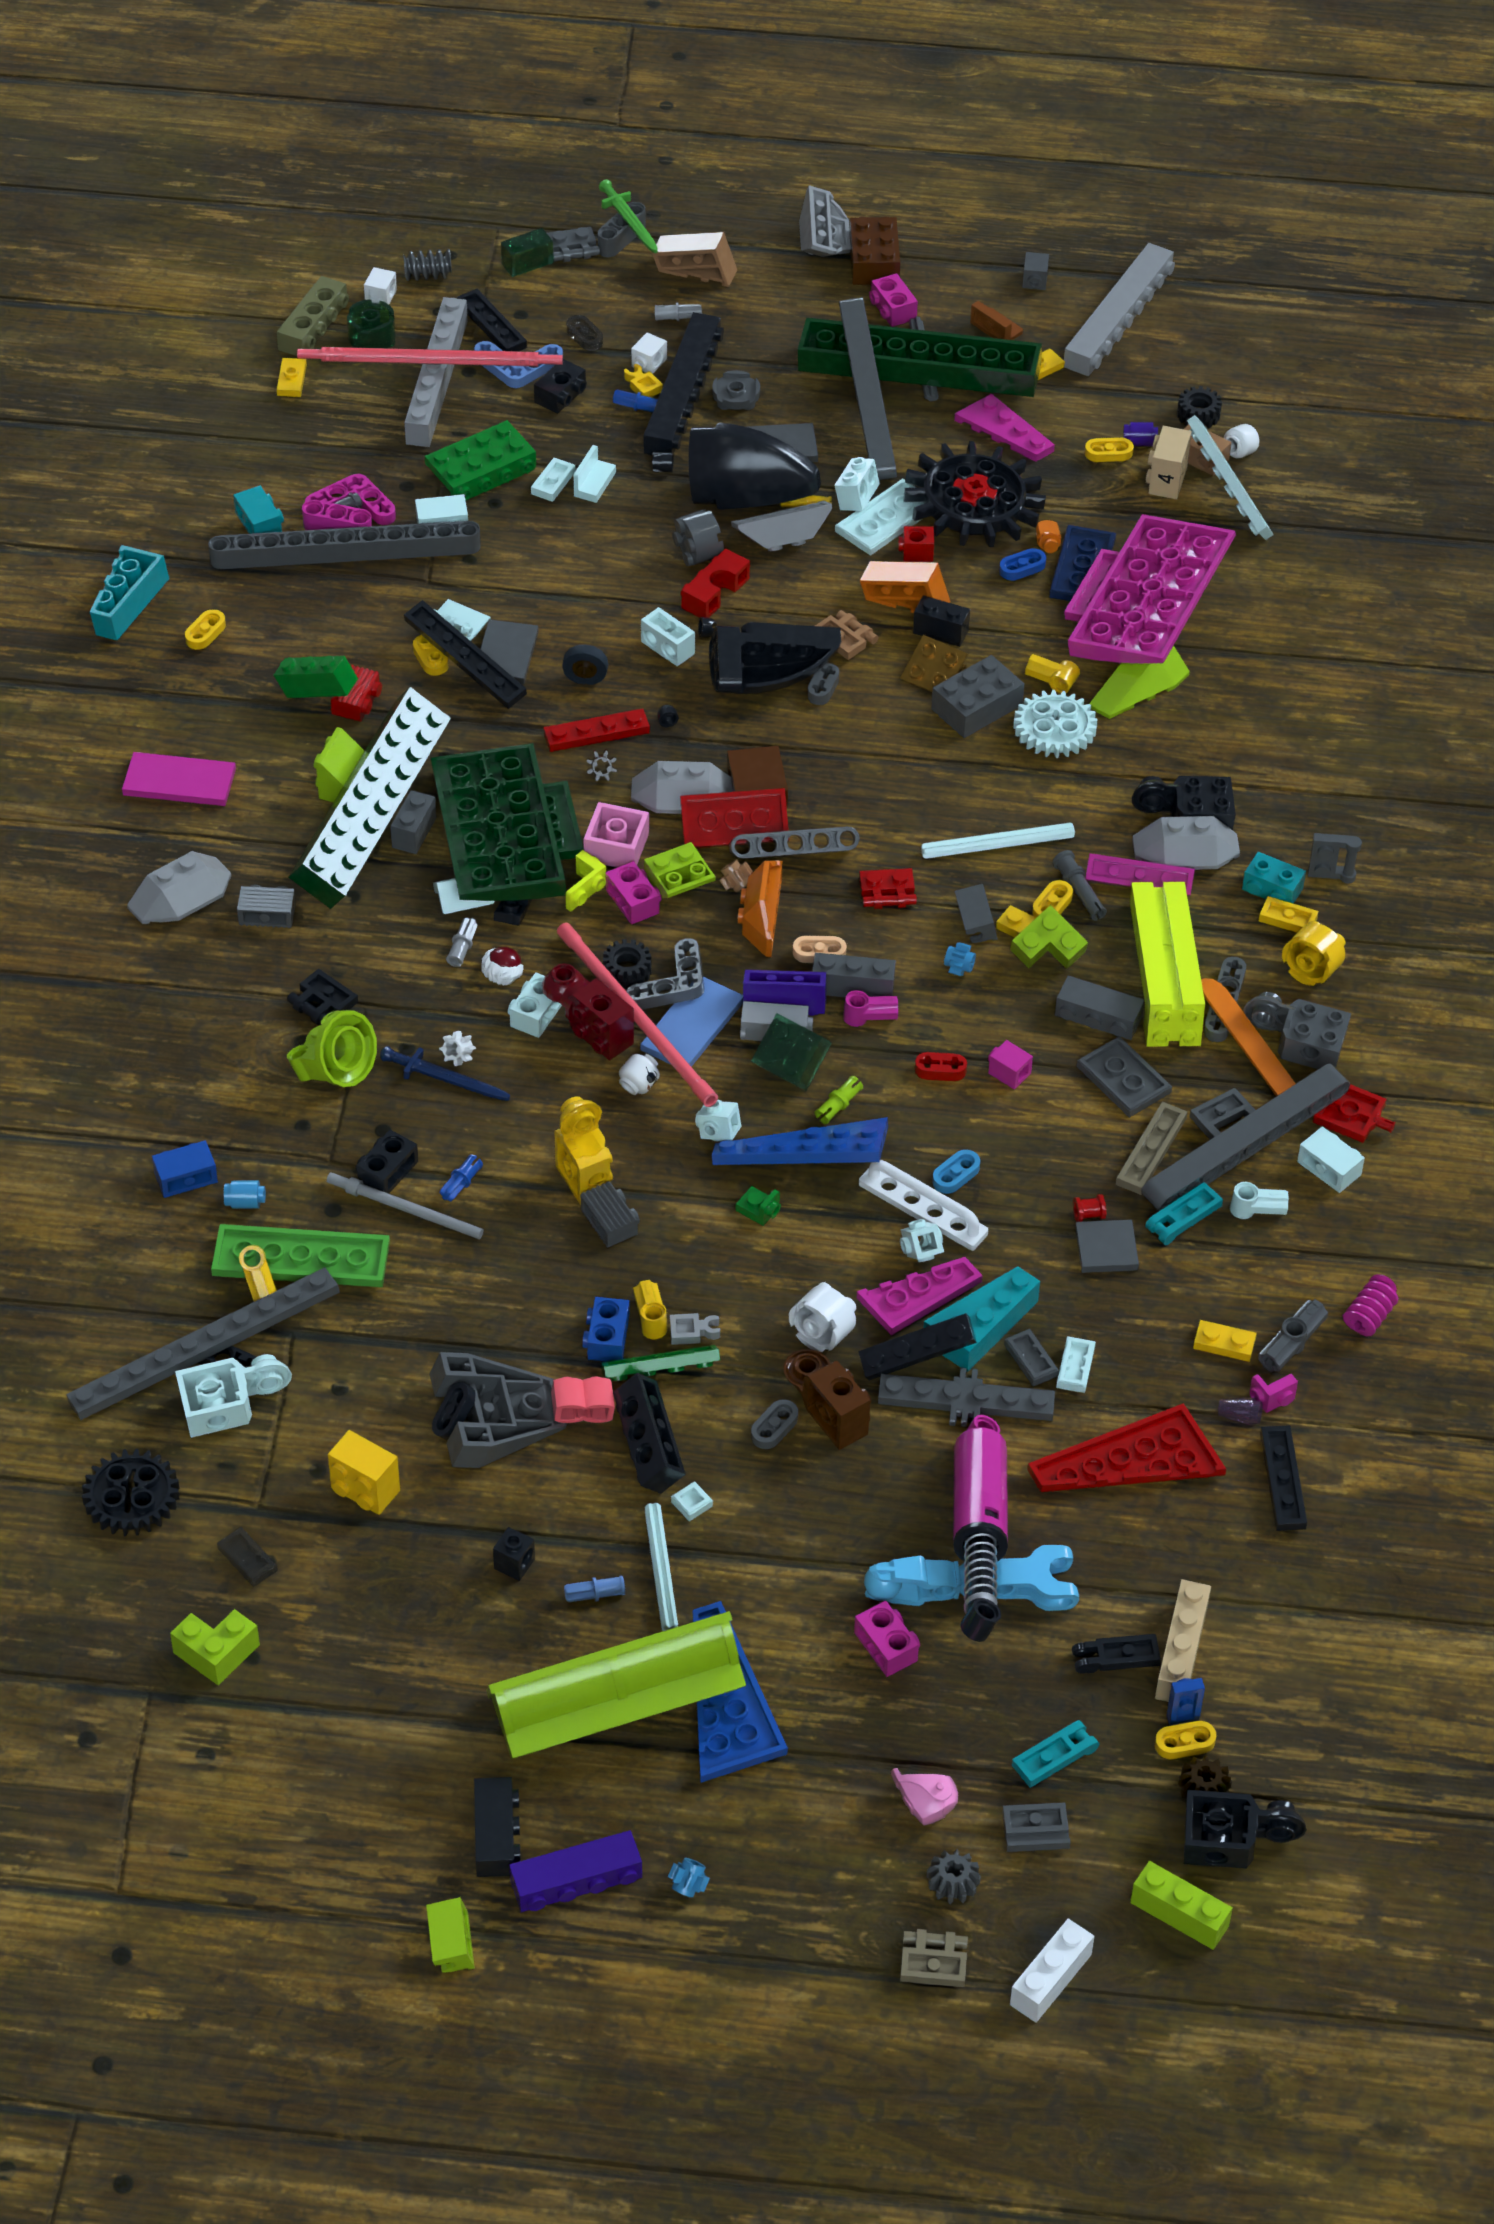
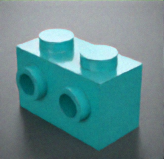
[233,485,284,534]
[1242,852,1306,904]

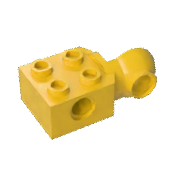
[554,1097,613,1205]

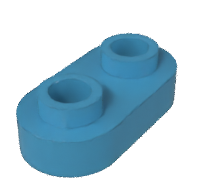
[932,1150,980,1194]

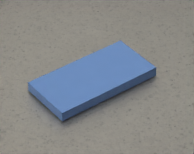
[641,977,743,1067]

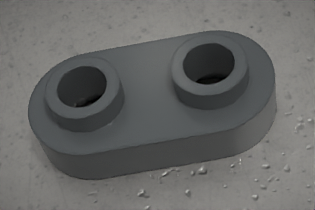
[751,1400,798,1449]

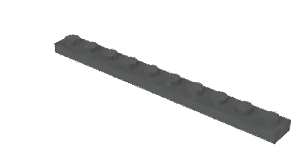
[66,1267,340,1420]

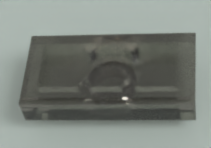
[217,1527,278,1587]

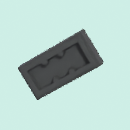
[1004,1329,1059,1387]

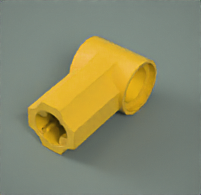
[1025,654,1080,694]
[239,1245,277,1302]
[633,1280,667,1340]

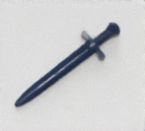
[380,1046,510,1101]

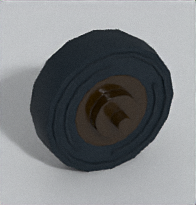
[562,644,608,685]

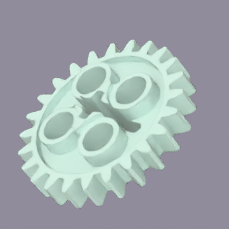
[1013,690,1097,758]

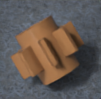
[719,859,753,893]

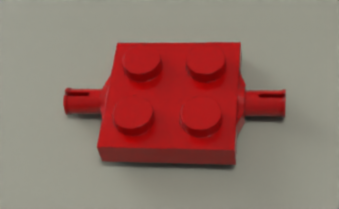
[1313,1084,1396,1143]

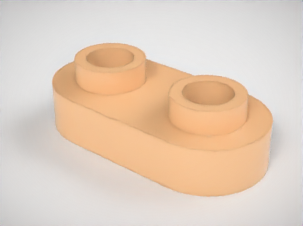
[793,936,847,963]

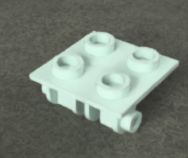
[434,599,491,641]

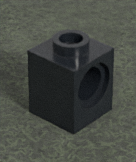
[493,1527,535,1581]

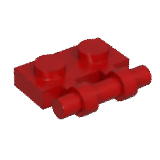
[859,868,917,909]

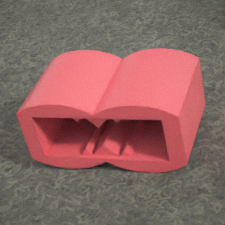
[551,1376,615,1423]

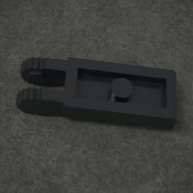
[1072,1634,1161,1674]

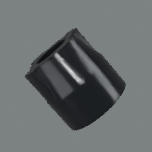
[652,452,674,472]

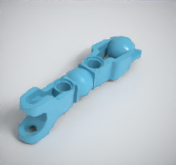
[864,1545,1079,1611]

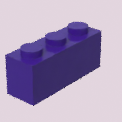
[743,970,826,1016]

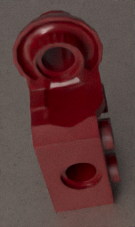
[541,963,634,1061]

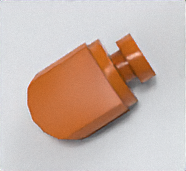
[1036,520,1061,554]

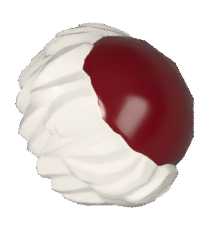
[482,947,524,986]

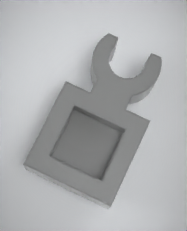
[670,1313,720,1345]

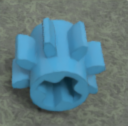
[944,942,976,976]
[668,1858,710,1897]

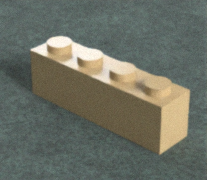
[1155,1579,1211,1702]

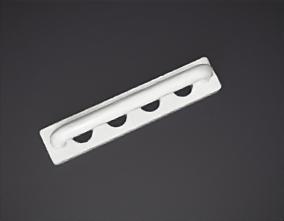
[859,1160,988,1251]

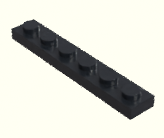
[404,600,527,709]

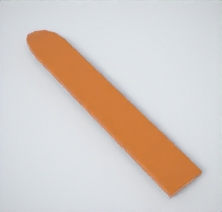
[1201,978,1296,1097]

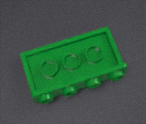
[425,420,536,501]

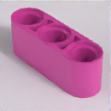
[302,500,372,530]

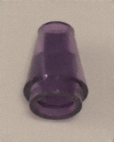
[1218,1397,1263,1426]

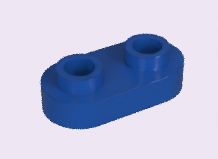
[999,548,1046,581]

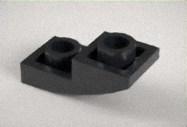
[494,899,532,926]

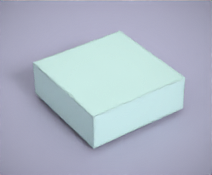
[671,1481,713,1522]

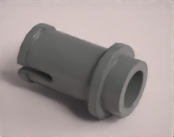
[335,492,363,508]

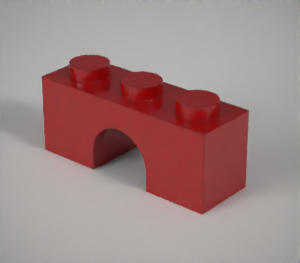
[680,548,750,618]

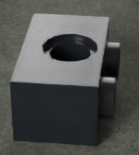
[534,359,587,414]

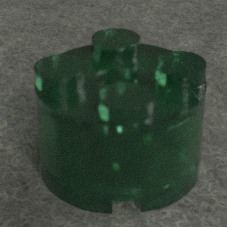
[347,300,396,349]

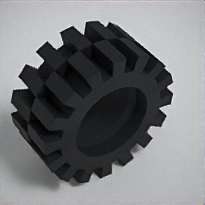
[1177,386,1222,428]
[603,939,651,990]

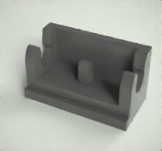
[955,884,998,943]

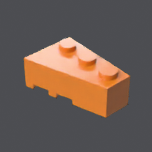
[860,561,951,613]

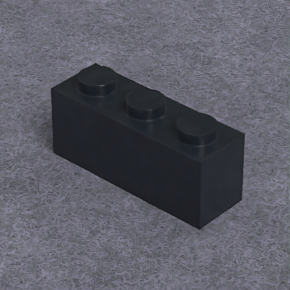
[474,1777,521,1877]

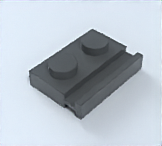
[1002,1802,1070,1852]

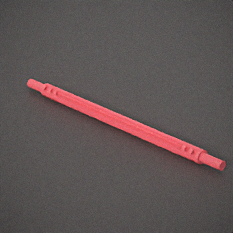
[297,347,563,367]

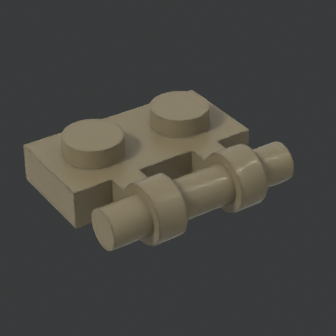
[900,1929,968,1987]

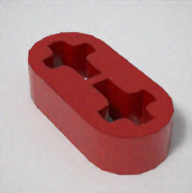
[915,1052,967,1081]

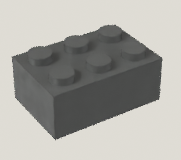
[931,655,1025,738]

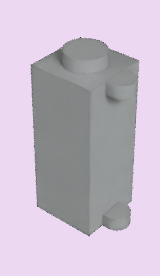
[740,1001,813,1044]

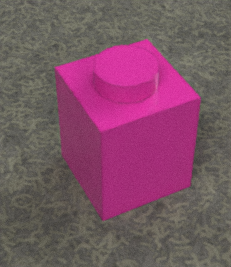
[988,1040,1033,1090]

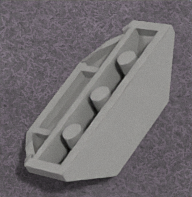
[799,185,851,257]
[731,501,832,551]
[631,761,734,814]
[1132,816,1240,870]
[127,851,231,924]

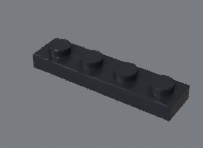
[457,289,527,352]
[858,1313,977,1381]
[1260,1425,1307,1531]

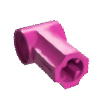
[843,990,898,1027]

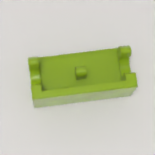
[426,1897,475,1973]

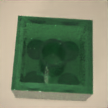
[751,1013,832,1091]

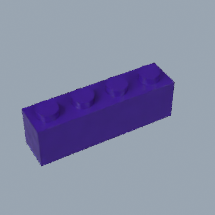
[509,1830,642,1912]

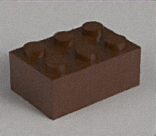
[850,217,900,285]

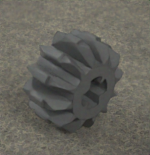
[927,1849,981,1905]

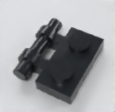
[287,968,358,1026]

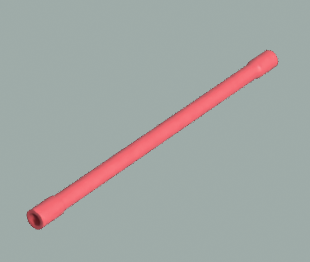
[557,923,718,1107]

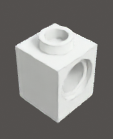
[364,267,397,308]
[631,333,667,374]

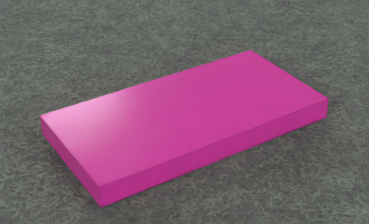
[122,752,236,806]

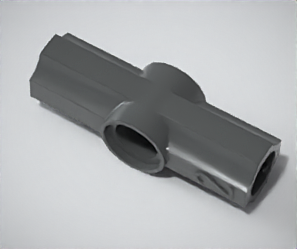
[1258,1299,1328,1373]

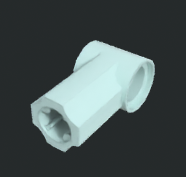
[1230,1182,1289,1219]

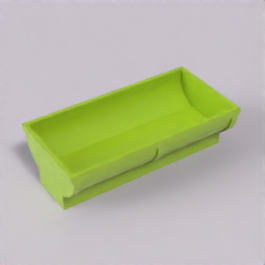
[486,1611,746,1759]

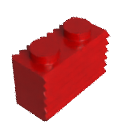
[331,664,382,722]

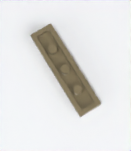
[1116,1102,1187,1195]

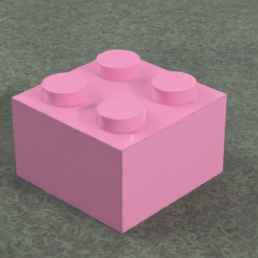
[584,802,649,868]

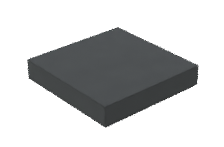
[1075,1220,1139,1273]

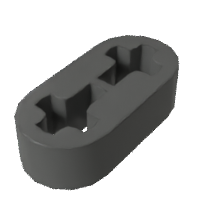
[807,663,839,705]

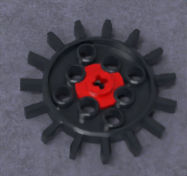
[903,441,1046,547]

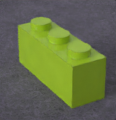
[1130,1861,1233,1950]

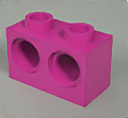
[869,273,918,327]
[606,861,662,925]
[854,1601,920,1677]

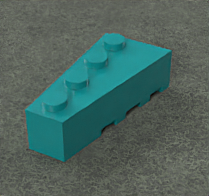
[90,545,169,641]
[923,1266,1040,1372]

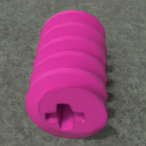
[1342,1274,1399,1337]

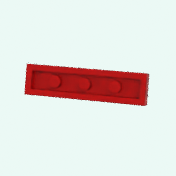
[544,708,650,752]

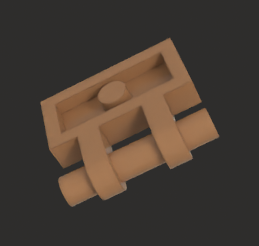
[815,610,879,660]

